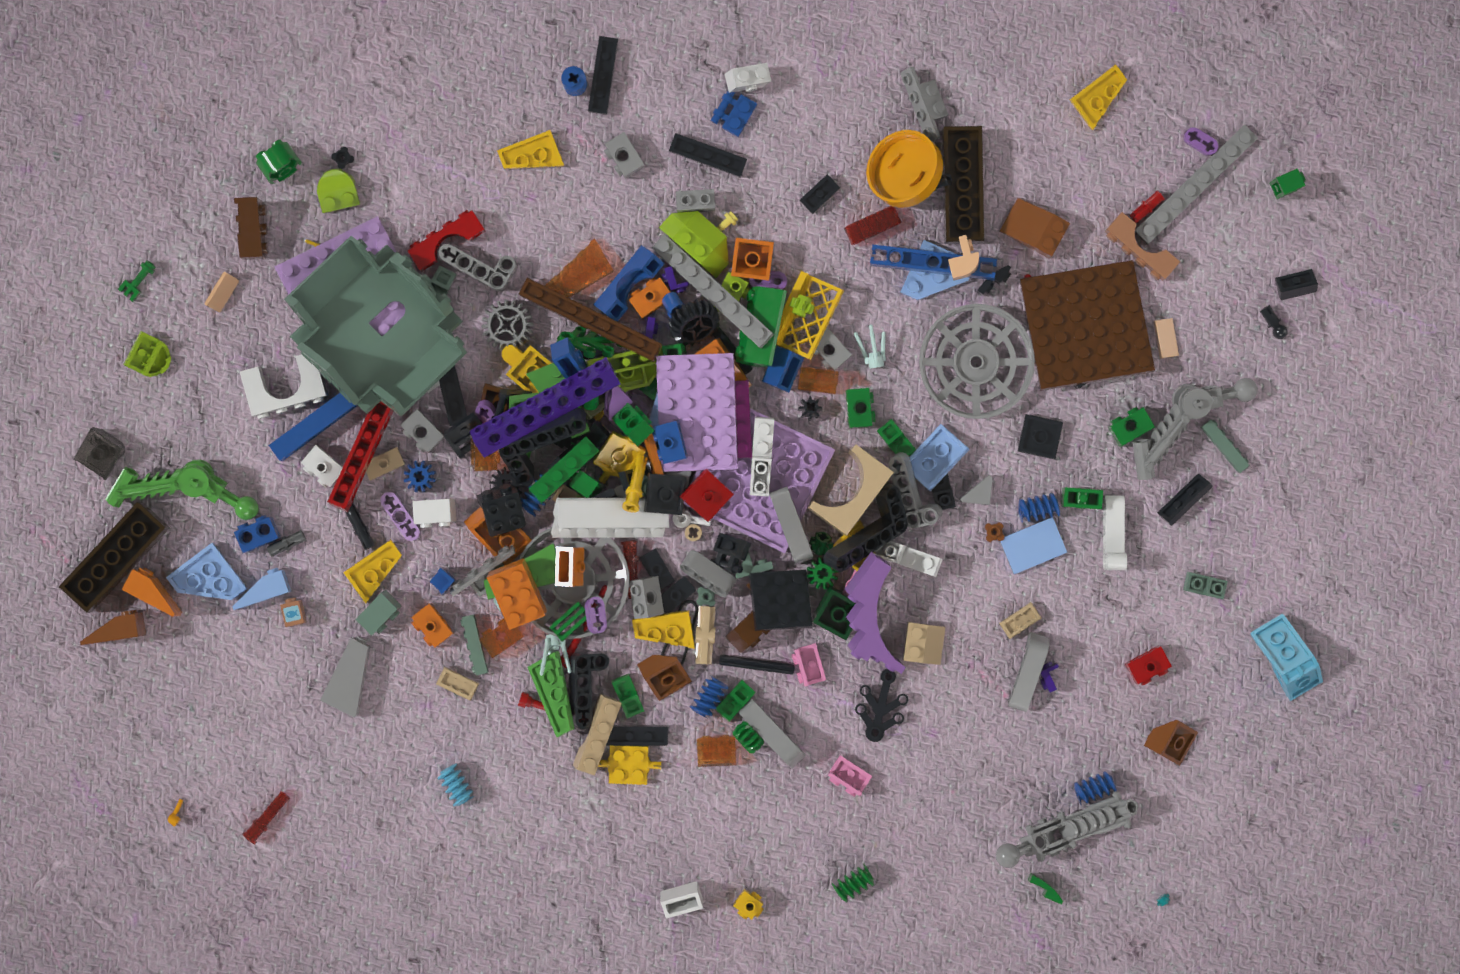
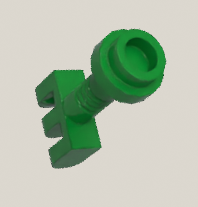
[118,260,156,302]

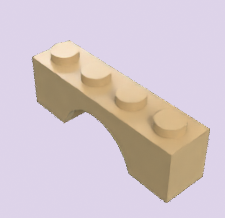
[573,694,622,776]

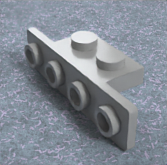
[901,67,948,142]
[450,545,515,597]

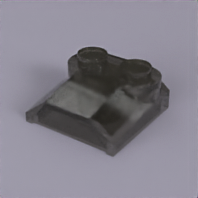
[73,427,125,480]

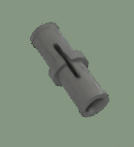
[266,530,307,557]

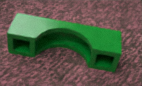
[529,437,599,504]

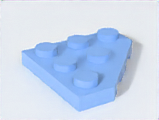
[900,240,969,300]
[166,543,248,600]

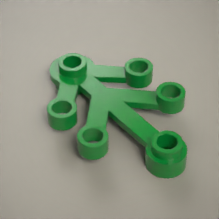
[557,326,622,358]

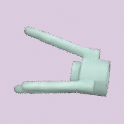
[854,324,886,369]
[540,634,572,676]

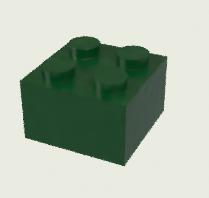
[812,585,856,640]

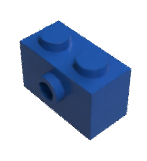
[550,337,586,379]
[762,346,804,393]
[652,420,688,464]

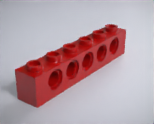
[327,401,394,512]

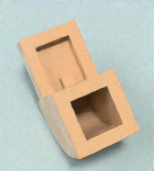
[948,235,979,281]

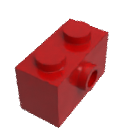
[1125,645,1172,686]

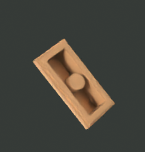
[205,272,239,312]
[1153,318,1179,359]

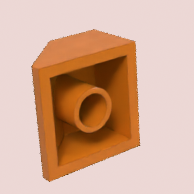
[731,238,774,281]

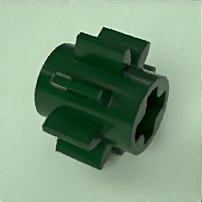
[809,532,834,555]

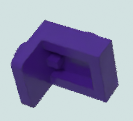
[662,266,689,294]
[645,317,659,339]
[1039,661,1059,693]

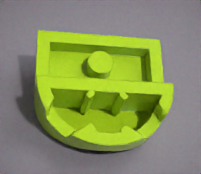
[317,169,360,213]
[123,331,171,377]

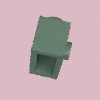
[355,590,402,636]

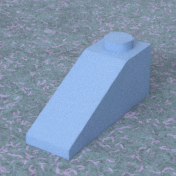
[232,568,291,610]

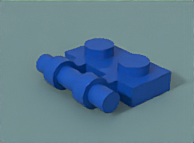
[710,91,757,138]

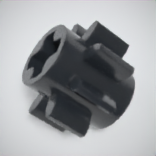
[798,396,822,421]

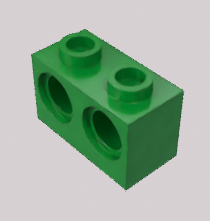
[611,403,655,446]
[569,470,604,498]

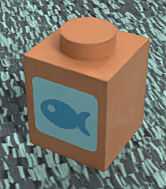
[280,597,307,627]

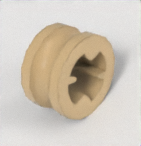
[685,524,702,541]

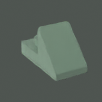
[735,552,774,579]

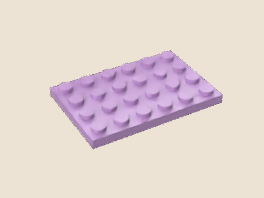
[656,353,738,472]

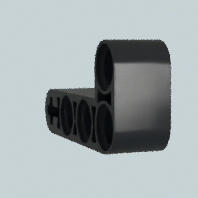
[569,651,610,729]

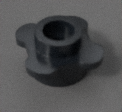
[331,146,354,169]

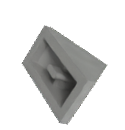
[959,475,992,505]

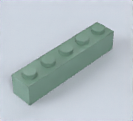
[1200,419,1250,473]
[460,614,488,676]

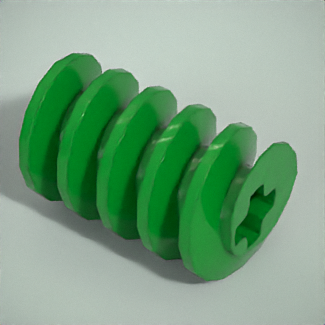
[831,863,875,903]

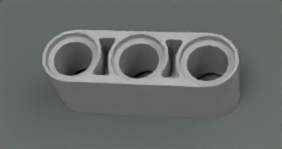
[680,550,736,597]

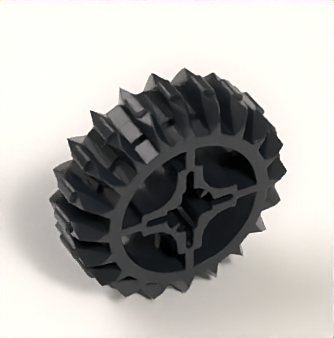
[668,299,720,346]

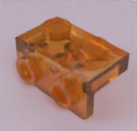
[798,367,839,394]
[697,735,736,767]

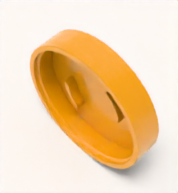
[866,130,943,208]

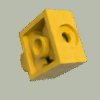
[502,345,552,393]

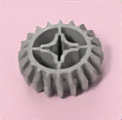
[481,299,534,351]

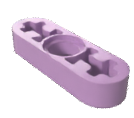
[381,492,421,541]

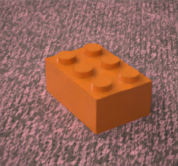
[487,558,547,630]

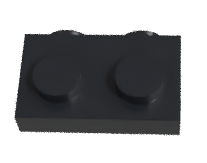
[476,484,526,537]

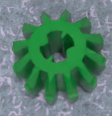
[807,557,838,590]
[733,721,764,754]

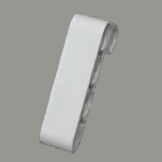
[1103,495,1127,570]

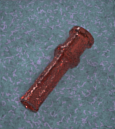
[621,540,639,599]
[242,791,290,845]

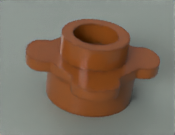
[985,522,1005,542]

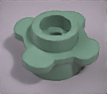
[696,587,715,607]

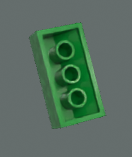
[735,286,787,367]

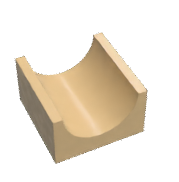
[807,445,894,536]

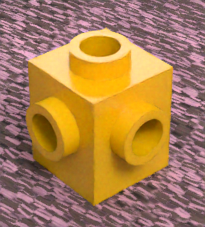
[733,888,764,920]

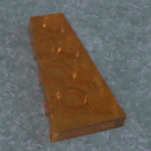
[545,238,614,298]

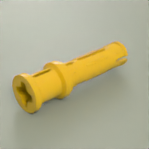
[622,455,648,513]

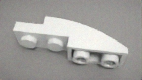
[750,417,774,496]
[875,541,942,577]

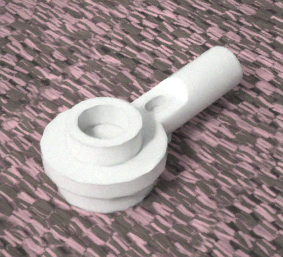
[672,509,711,528]

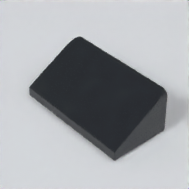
[1275,269,1318,300]

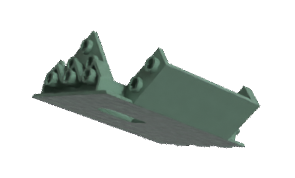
[284,236,467,416]

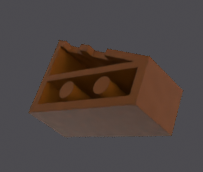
[234,197,269,260]
[725,610,771,653]

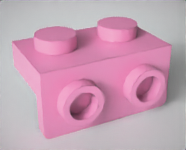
[791,643,826,687]
[828,755,872,797]

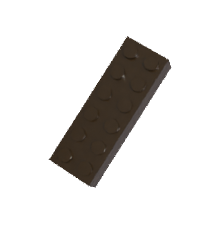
[942,126,984,244]
[59,502,170,613]

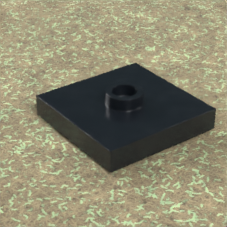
[1017,414,1063,460]
[644,473,687,515]

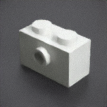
[725,63,771,93]
[301,445,343,488]
[413,499,456,528]
[660,881,703,919]

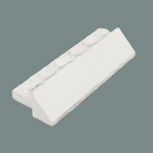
[551,498,669,538]

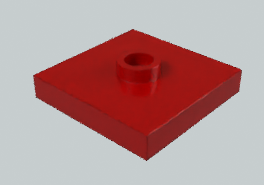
[680,469,734,522]

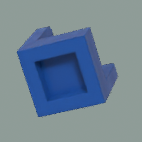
[429,567,456,595]

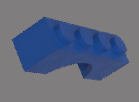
[593,245,665,322]

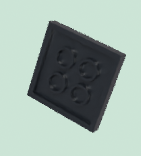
[749,569,813,631]

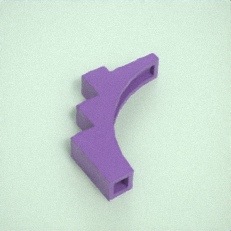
[845,551,906,674]

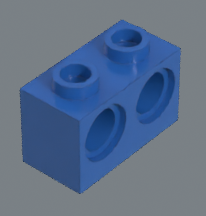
[234,515,281,553]

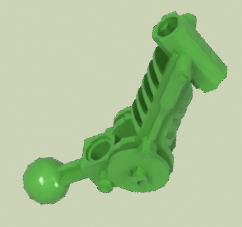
[105,460,259,520]

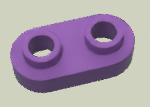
[749,270,787,290]

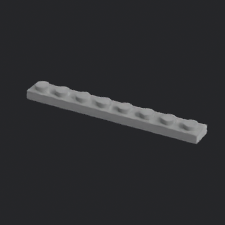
[1135,125,1258,245]
[652,234,774,348]

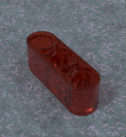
[844,206,902,245]

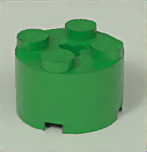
[256,139,302,184]

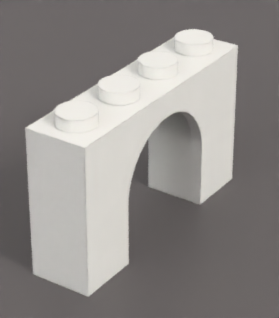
[240,354,329,419]

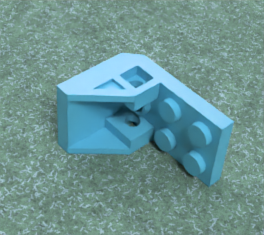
[1250,614,1323,701]

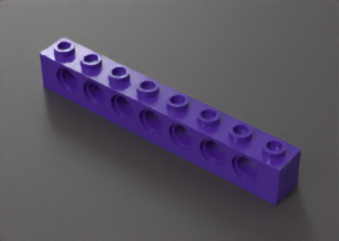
[470,357,621,457]

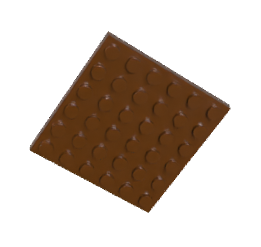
[1019,260,1155,391]

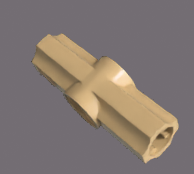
[695,606,716,665]

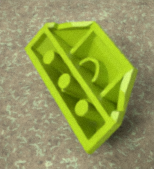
[659,211,729,278]
[587,348,663,391]

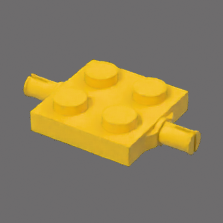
[593,431,646,484]
[598,745,661,785]

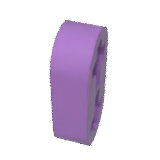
[1184,127,1218,156]
[475,400,496,424]
[585,597,607,634]

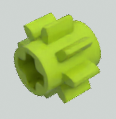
[789,294,815,318]

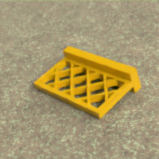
[776,271,844,360]

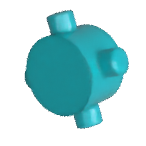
[1156,894,1170,907]

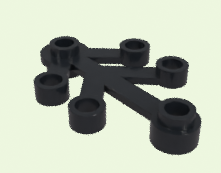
[855,668,909,742]

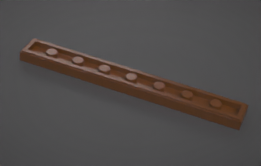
[518,277,663,362]

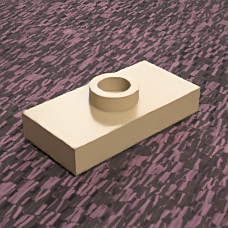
[366,447,405,481]
[999,602,1041,639]
[436,667,479,701]

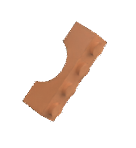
[1105,212,1180,281]

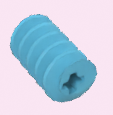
[437,763,475,807]

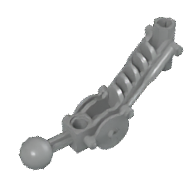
[1133,378,1258,480]
[996,791,1139,868]

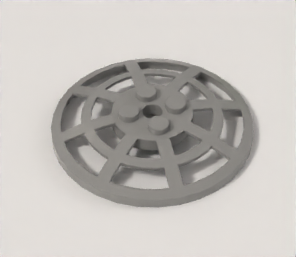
[919,304,1035,419]
[519,527,630,639]

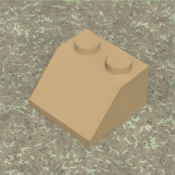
[902,622,945,665]

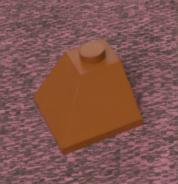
[637,655,692,701]
[1144,720,1198,766]

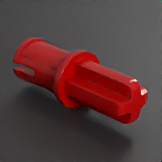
[1129,191,1165,223]

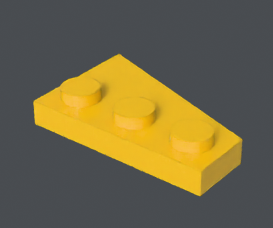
[1069,64,1127,130]
[343,539,402,603]

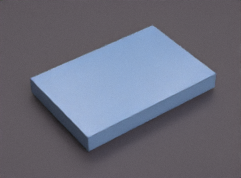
[909,424,969,491]
[1000,518,1067,574]

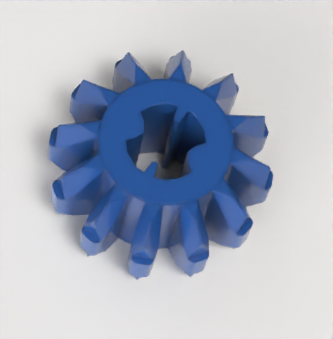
[404,461,436,493]

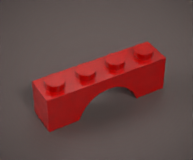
[407,210,486,272]

